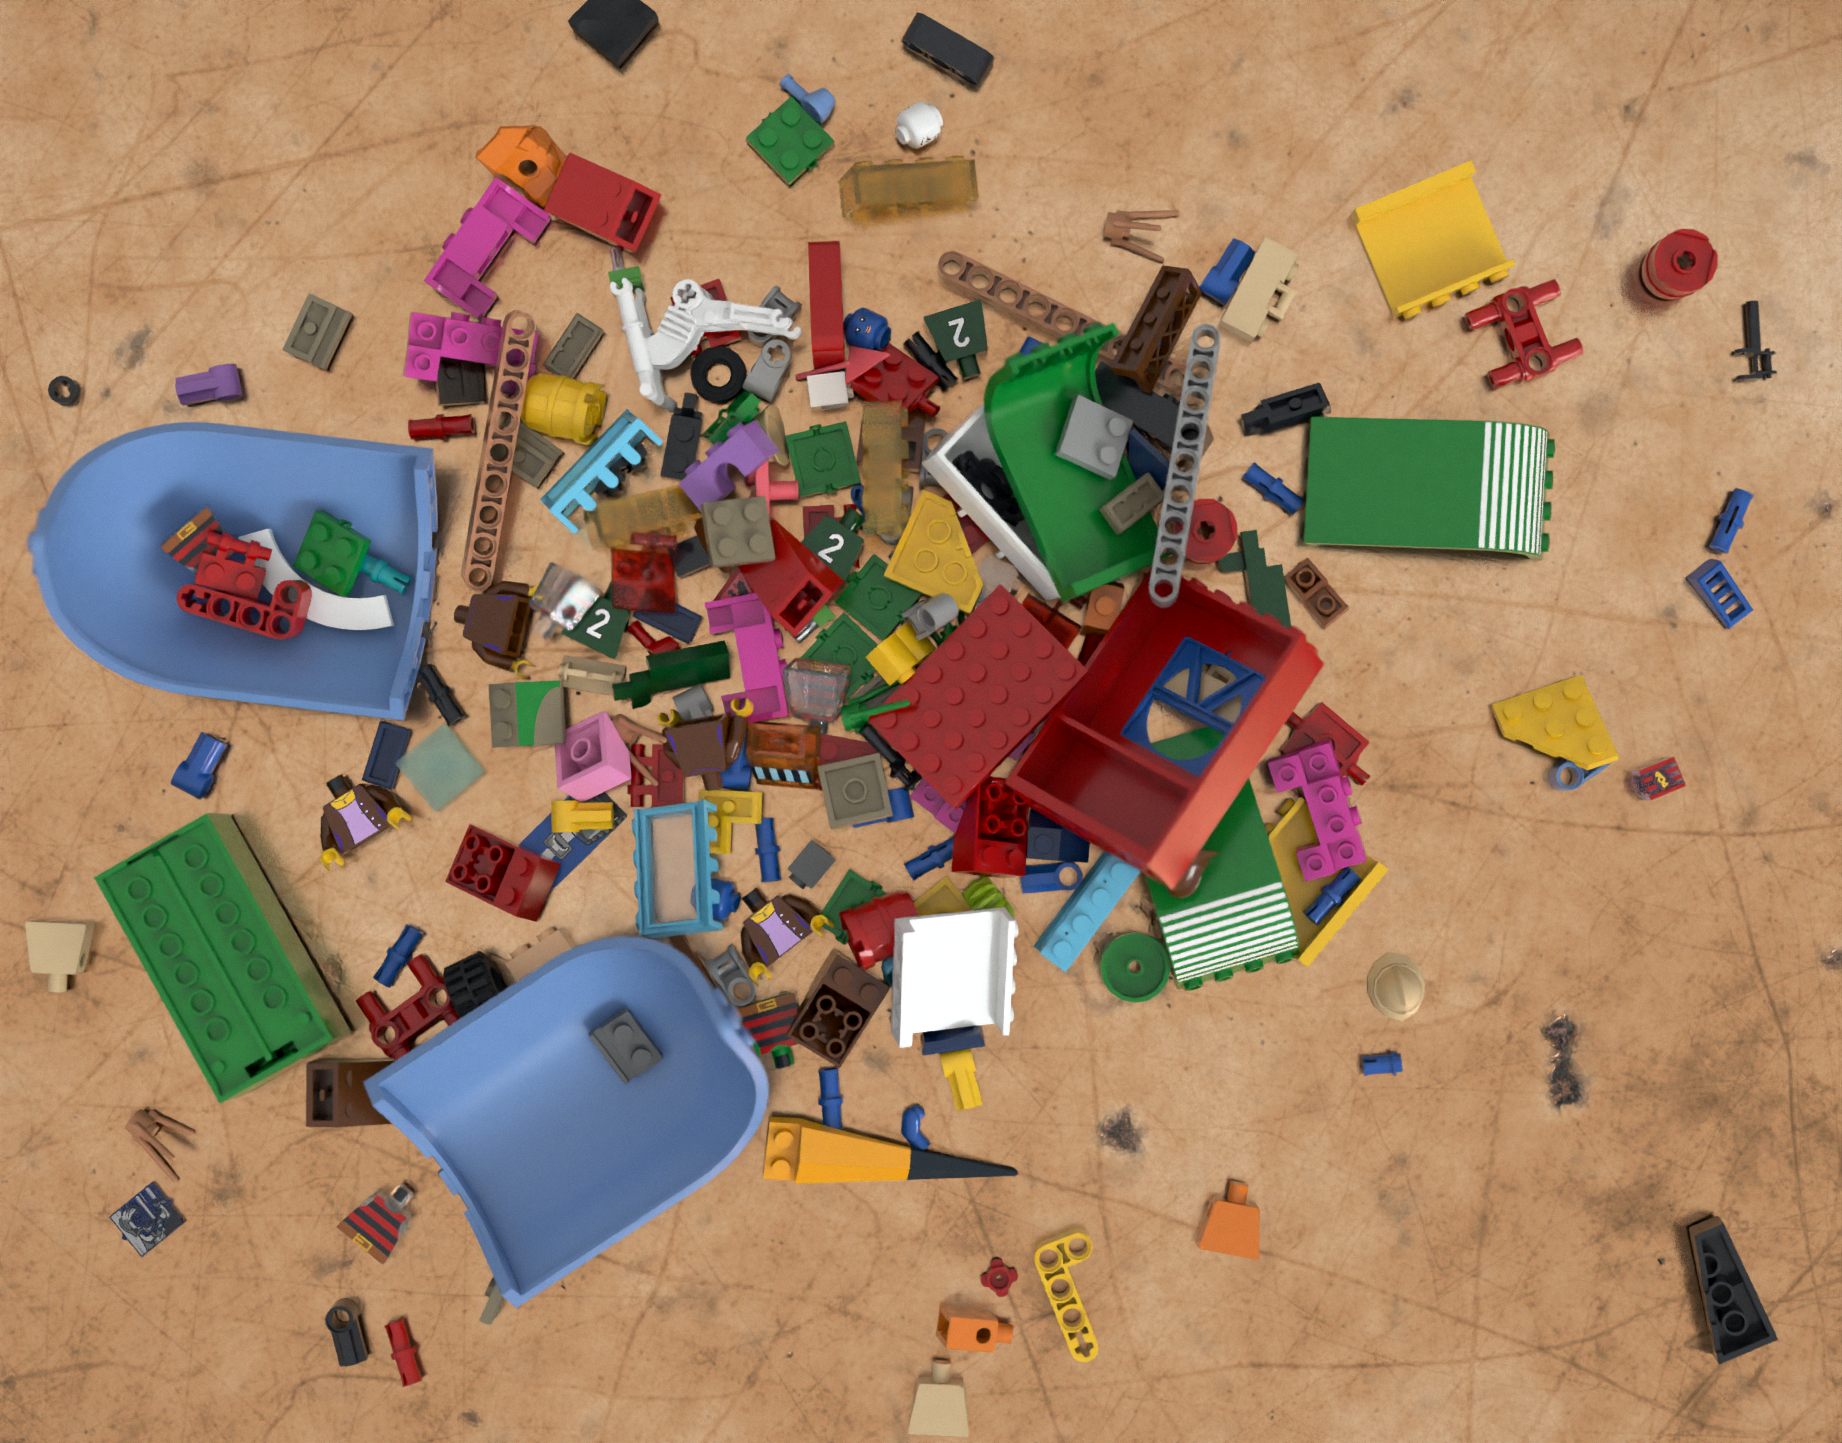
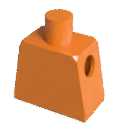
[1079,581,1125,638]
[1196,1181,1260,1260]
[936,1304,1013,1352]

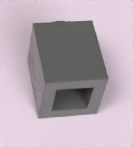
[787,839,836,889]

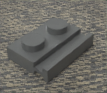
[588,1007,663,1084]

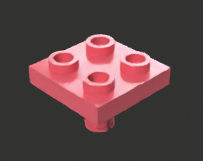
[745,461,799,520]

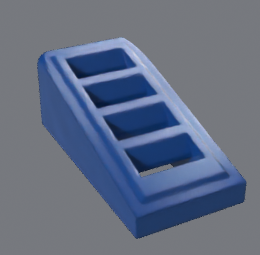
[1687,559,1753,629]

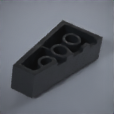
[1095,361,1214,469]
[1689,1215,1779,1364]

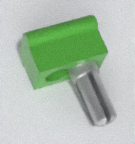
[608,247,645,296]
[793,604,835,642]

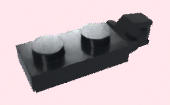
[1241,382,1331,435]
[660,392,703,481]

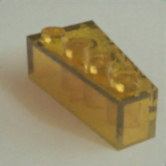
[838,156,979,218]
[862,400,909,535]

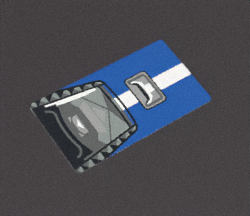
[519,792,627,888]

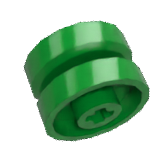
[1098,930,1171,1003]

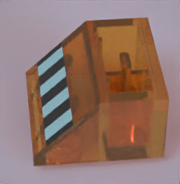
[746,721,821,789]

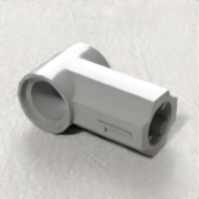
[672,684,713,720]

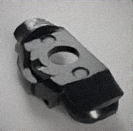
[952,450,1025,527]

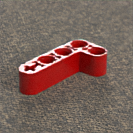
[808,241,845,369]
[176,580,312,639]

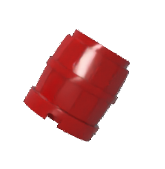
[1641,229,1718,300]
[1171,499,1238,565]
[838,890,919,971]

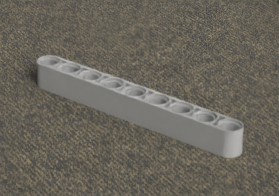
[1149,324,1220,608]

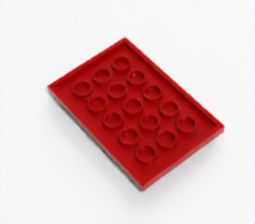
[867,584,1091,810]

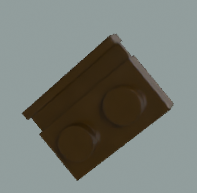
[436,356,486,406]

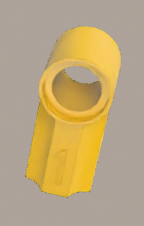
[551,800,614,833]
[939,1049,982,1111]

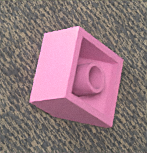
[555,711,631,802]

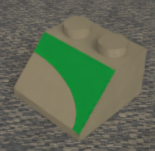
[489,680,566,748]

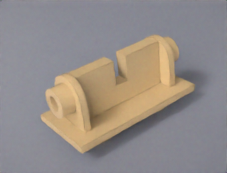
[558,655,626,695]

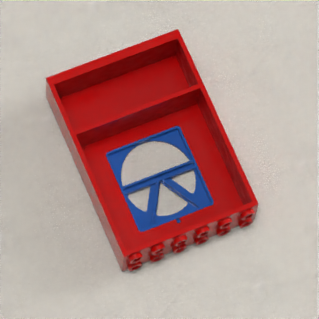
[1005,567,1324,890]

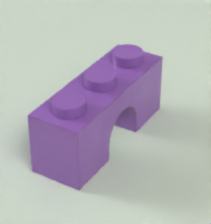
[679,420,779,512]

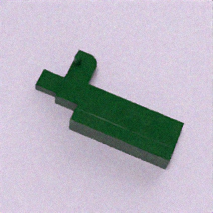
[1218,530,1291,628]
[612,640,730,709]

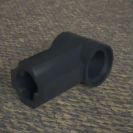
[325,1299,368,1367]

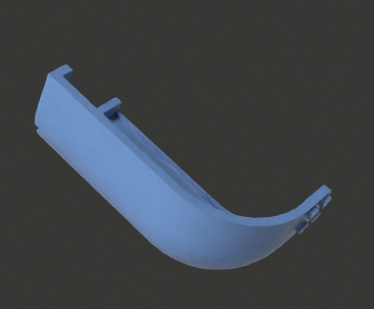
[27,422,438,720]
[363,936,769,1308]

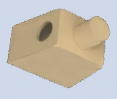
[25,920,95,992]
[908,1360,969,1437]

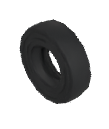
[690,346,747,403]

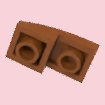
[1284,557,1349,629]

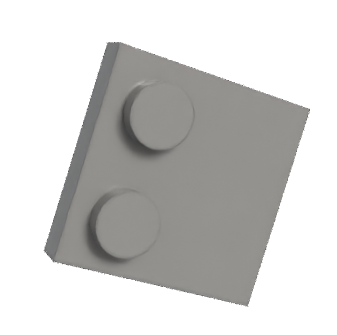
[1055,395,1133,480]

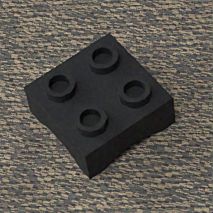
[568,0,659,67]

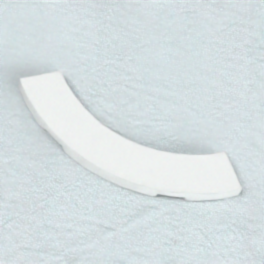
[238,529,394,630]

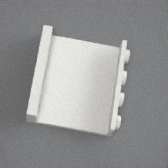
[891,907,1018,1048]

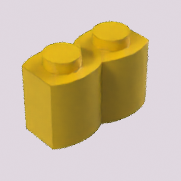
[866,622,936,686]

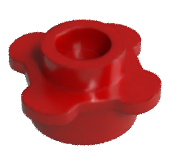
[981,1259,1018,1297]

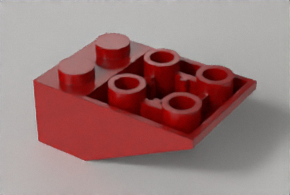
[543,152,662,253]
[736,518,845,637]
[951,776,1029,878]
[445,824,561,922]

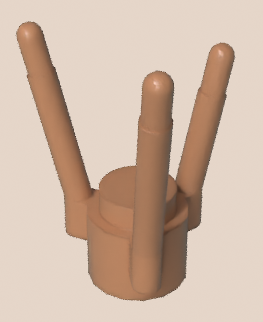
[1104,210,1180,263]
[612,714,667,787]
[125,1109,195,1183]

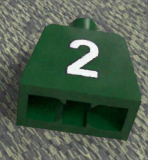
[923,299,988,379]
[801,507,865,588]
[561,581,632,661]

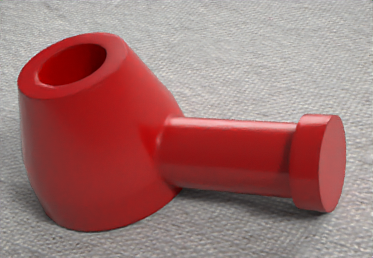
[626,620,681,655]

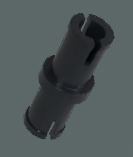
[903,331,959,392]
[417,663,466,727]

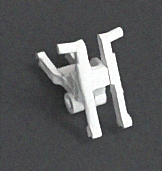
[610,278,803,411]

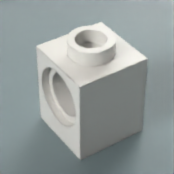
[807,371,854,411]

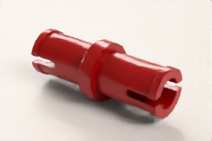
[408,414,475,440]
[384,1319,422,1387]

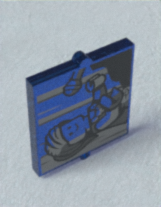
[109,1181,186,1257]

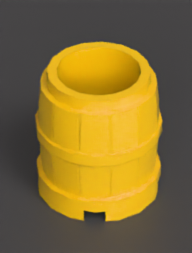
[521,373,606,446]

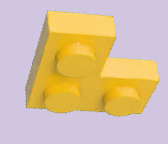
[699,789,763,854]

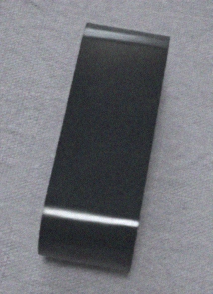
[901,12,995,86]

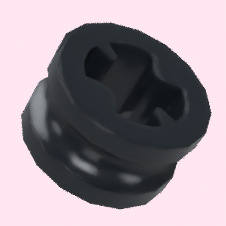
[48,376,80,406]

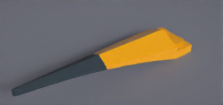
[762,1117,1018,1184]

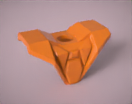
[475,125,567,209]

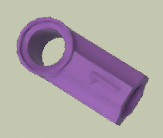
[175,364,243,406]

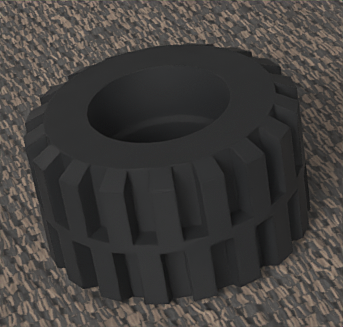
[444,951,507,1019]

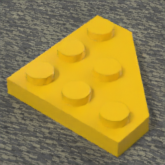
[884,490,984,615]
[1492,674,1619,770]

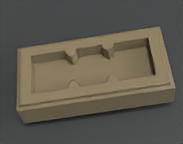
[542,313,604,379]
[1099,472,1164,535]
[479,1278,505,1325]

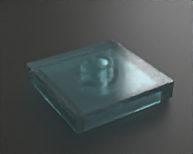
[395,723,485,812]

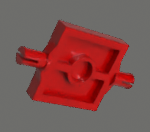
[849,343,940,421]
[1280,702,1371,786]

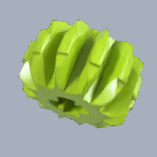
[963,876,1014,917]

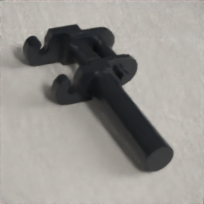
[1734,301,1777,381]
[859,723,922,792]

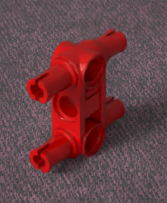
[1465,279,1584,389]
[355,954,460,1061]

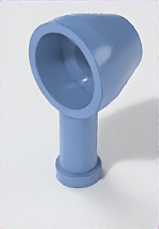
[779,74,836,124]

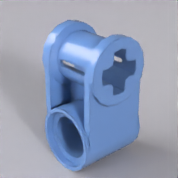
[1548,758,1610,791]

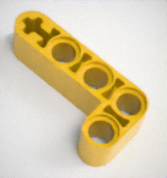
[1033,1228,1099,1362]

